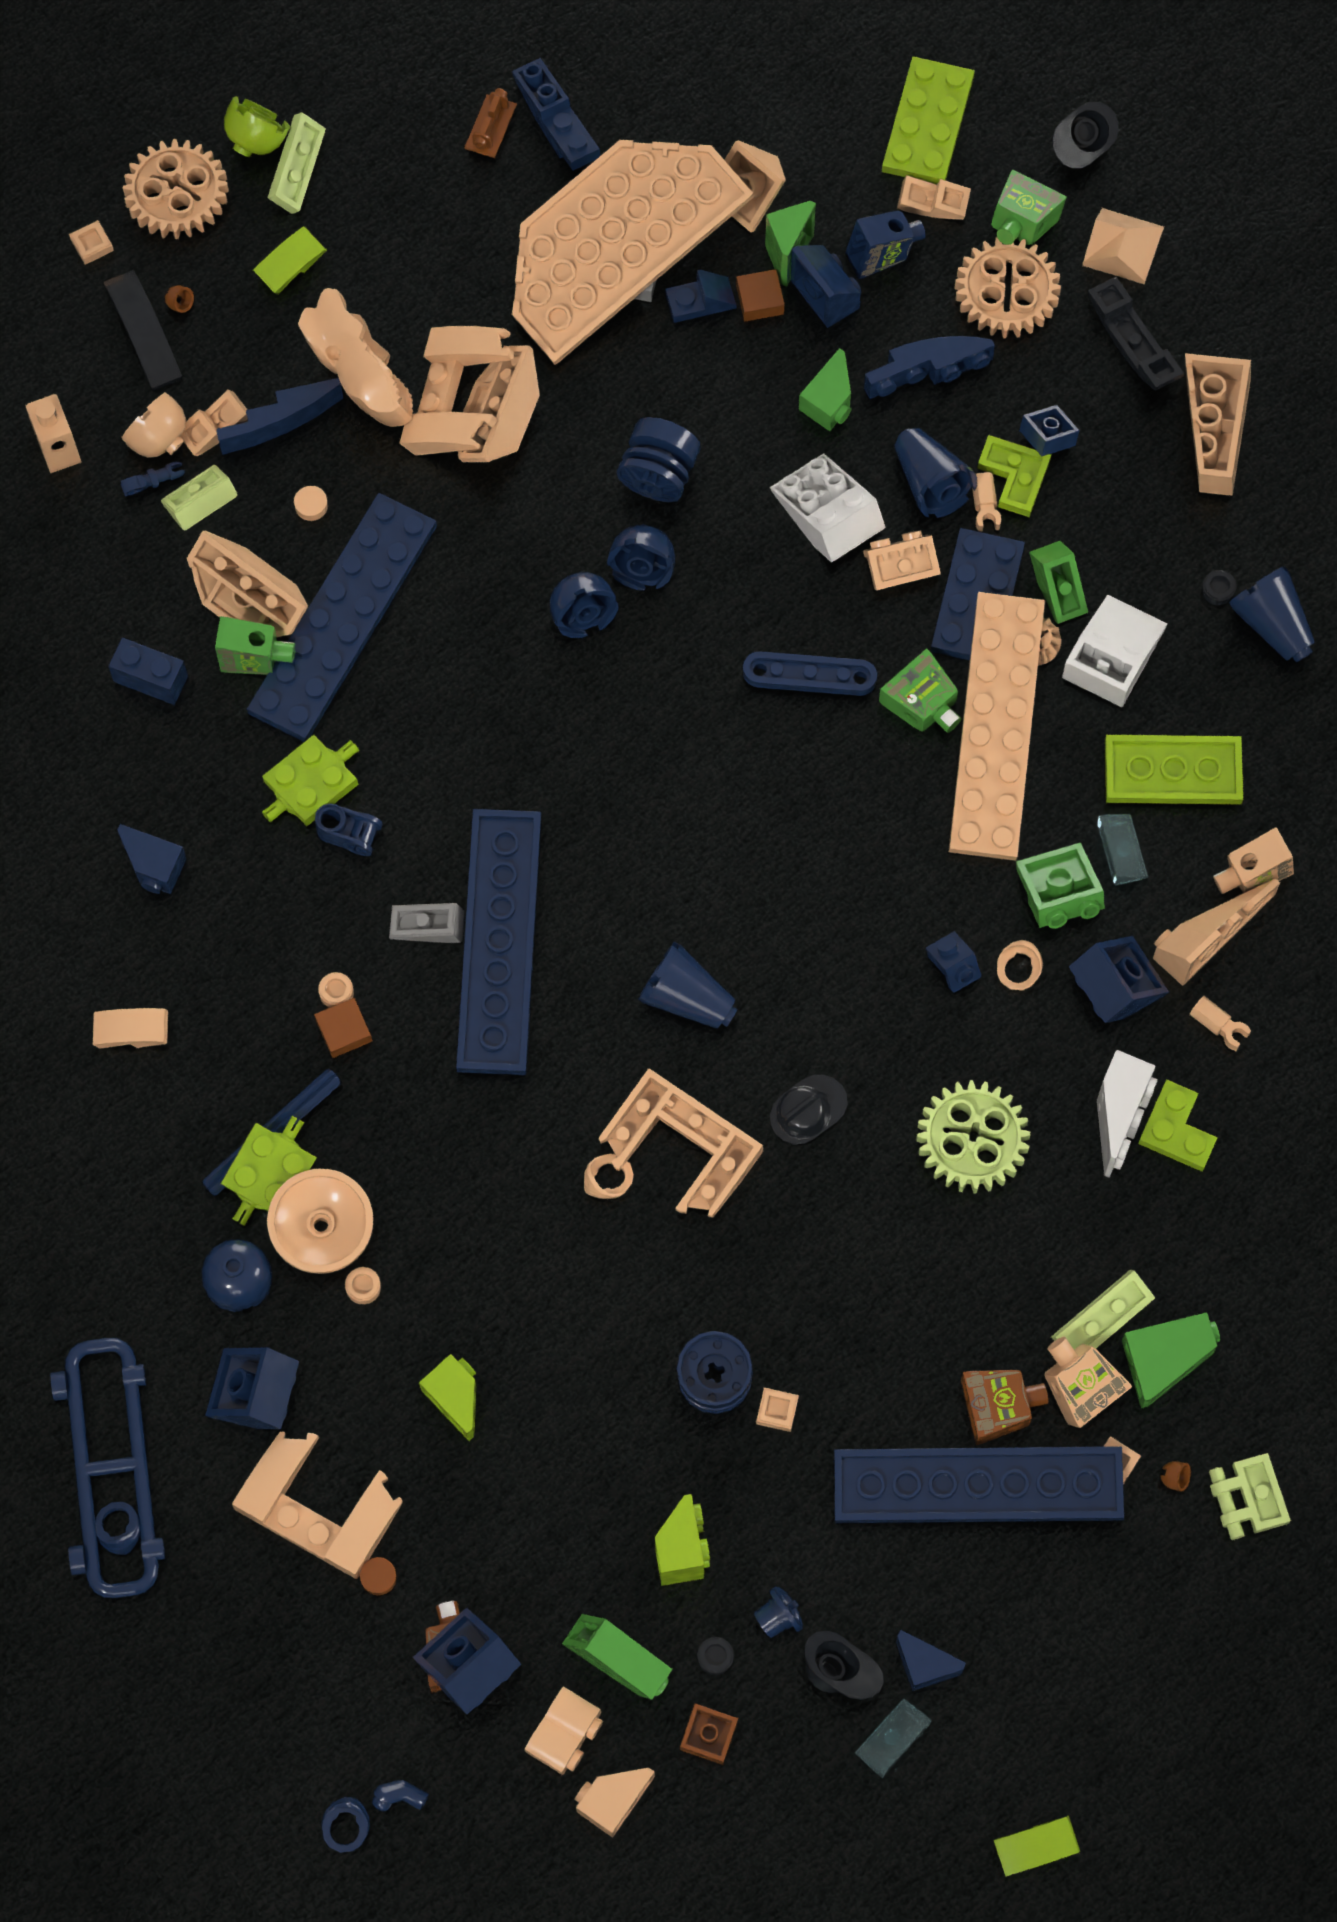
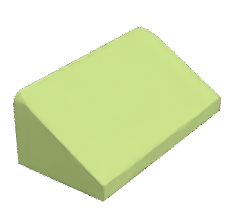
[161,465,237,530]

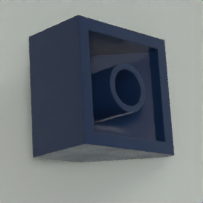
[790,245,862,328]
[1069,936,1169,1023]
[205,1347,299,1429]
[413,1608,521,1714]

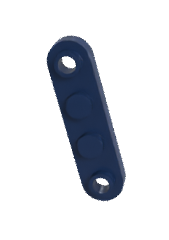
[743,652,877,696]

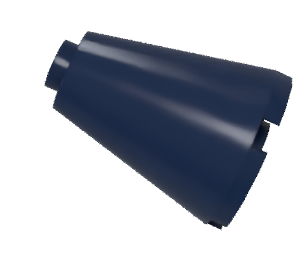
[895,428,977,518]
[1229,566,1315,663]
[638,941,738,1029]

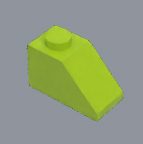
[419,1354,476,1441]

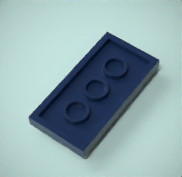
[931,528,1025,660]

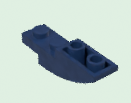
[512,58,601,170]
[864,336,995,399]

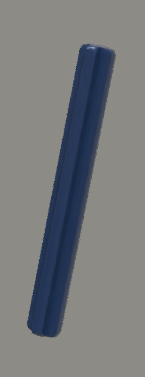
[203,1069,340,1195]

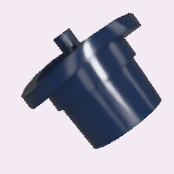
[754,1586,803,1638]

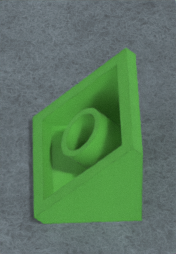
[765,201,816,287]

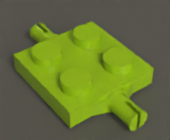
[262,735,359,826]
[220,1116,317,1226]

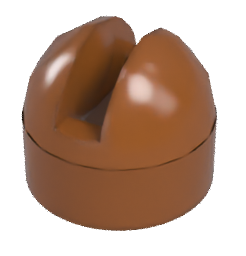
[165,285,194,313]
[1161,1461,1191,1491]

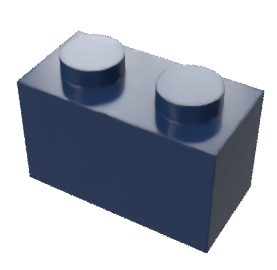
[108,638,188,705]

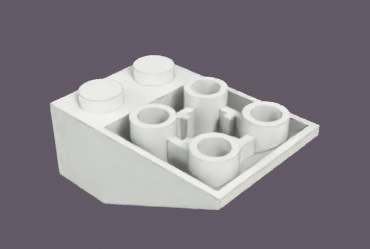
[770,453,886,563]
[1062,595,1167,707]
[1097,1050,1158,1178]

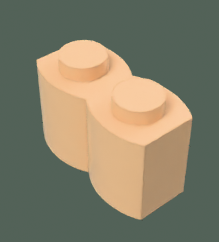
[525,1686,603,1775]

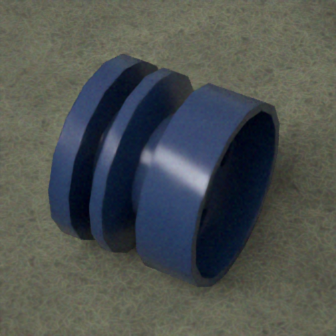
[616,417,701,502]
[677,1331,752,1414]

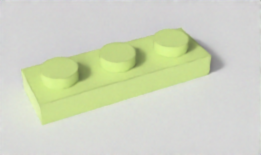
[268,113,326,214]
[1051,1270,1155,1349]

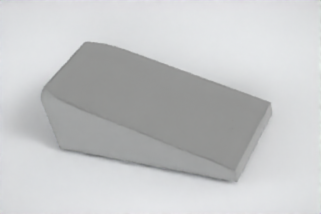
[389,903,465,943]

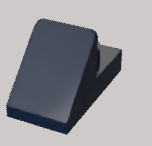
[666,270,737,323]

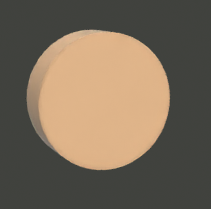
[294,486,328,521]
[318,972,354,1007]
[345,1267,381,1304]

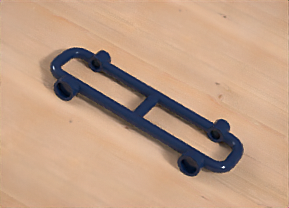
[50,1338,165,1598]

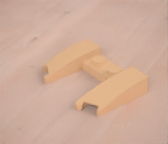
[400,326,514,456]
[599,1069,763,1217]
[232,1432,403,1579]

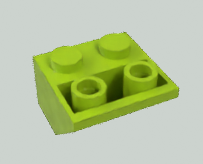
[655,1494,710,1586]

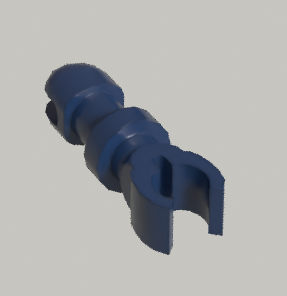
[121,461,185,497]

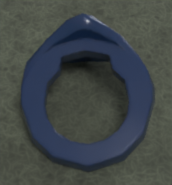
[95,1502,140,1555]
[321,1797,370,1853]

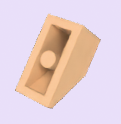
[575,1768,655,1837]

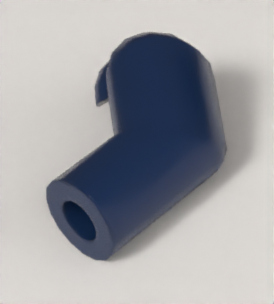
[372,1779,429,1811]

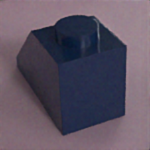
[118,824,187,894]

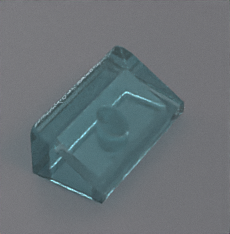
[1097,814,1148,885]
[855,1699,932,1778]

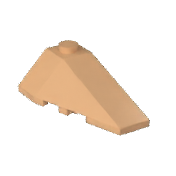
[1153,879,1280,986]

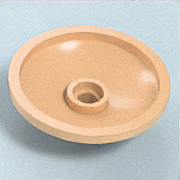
[267,1169,373,1274]

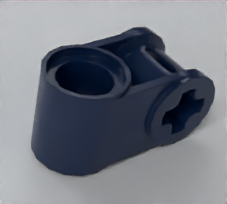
[315,803,383,856]

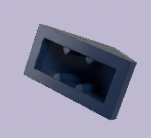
[896,1630,966,1691]

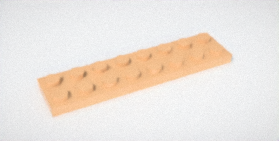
[949,592,1045,861]

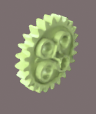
[916,1080,1030,1193]

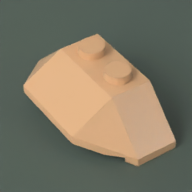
[458,346,540,462]
[187,531,308,637]

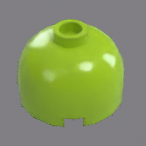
[224,96,291,157]

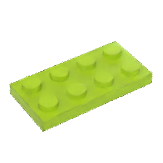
[882,57,975,184]
[1105,735,1243,804]

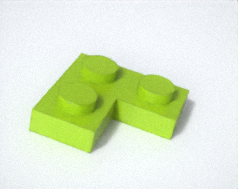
[977,435,1051,517]
[1138,1079,1218,1172]

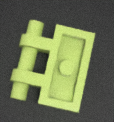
[1209,1453,1290,1540]

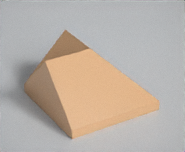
[725,140,786,232]
[1083,208,1164,284]

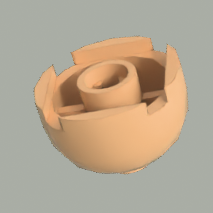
[122,392,186,457]

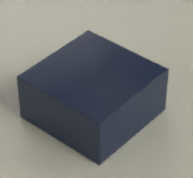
[1019,405,1079,457]

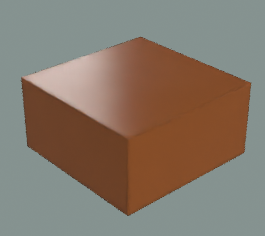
[736,269,784,322]
[314,998,372,1058]
[680,1704,738,1765]

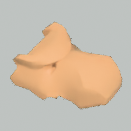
[298,288,413,427]

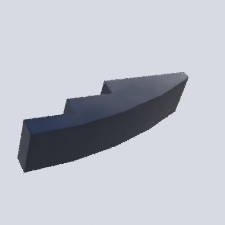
[216,378,343,455]

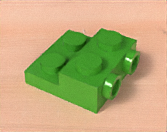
[1016,843,1105,929]

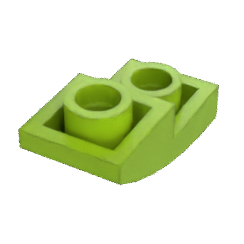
[253,226,326,294]
[994,1816,1080,1876]

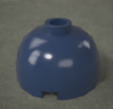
[607,525,675,590]
[550,572,618,638]
[202,1239,273,1312]

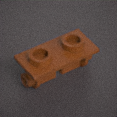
[465,88,517,158]

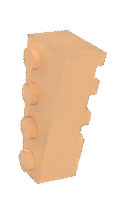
[1185,353,1251,496]

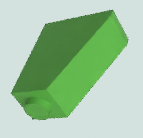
[1122,1313,1220,1408]
[562,1614,672,1700]

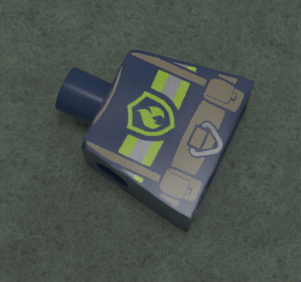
[845,210,925,279]

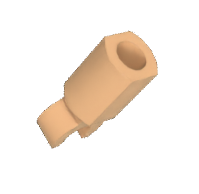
[972,472,1001,532]
[1190,996,1251,1051]

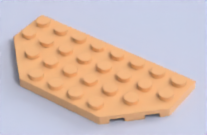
[512,140,754,365]

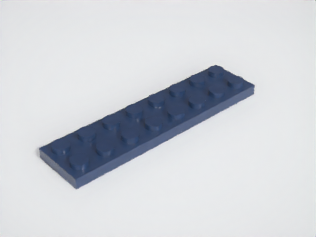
[247,493,437,742]
[456,809,541,1075]
[834,1446,1124,1523]

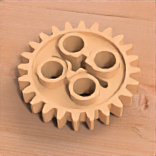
[123,139,229,239]
[955,238,1061,338]

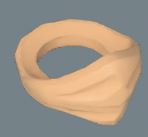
[997,940,1043,991]
[584,1154,634,1199]

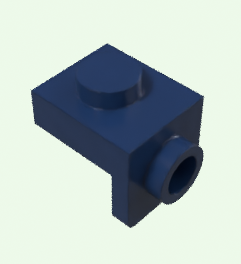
[926,931,981,992]

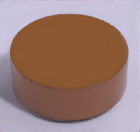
[360,1557,397,1595]

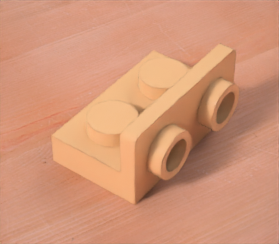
[863,530,941,590]

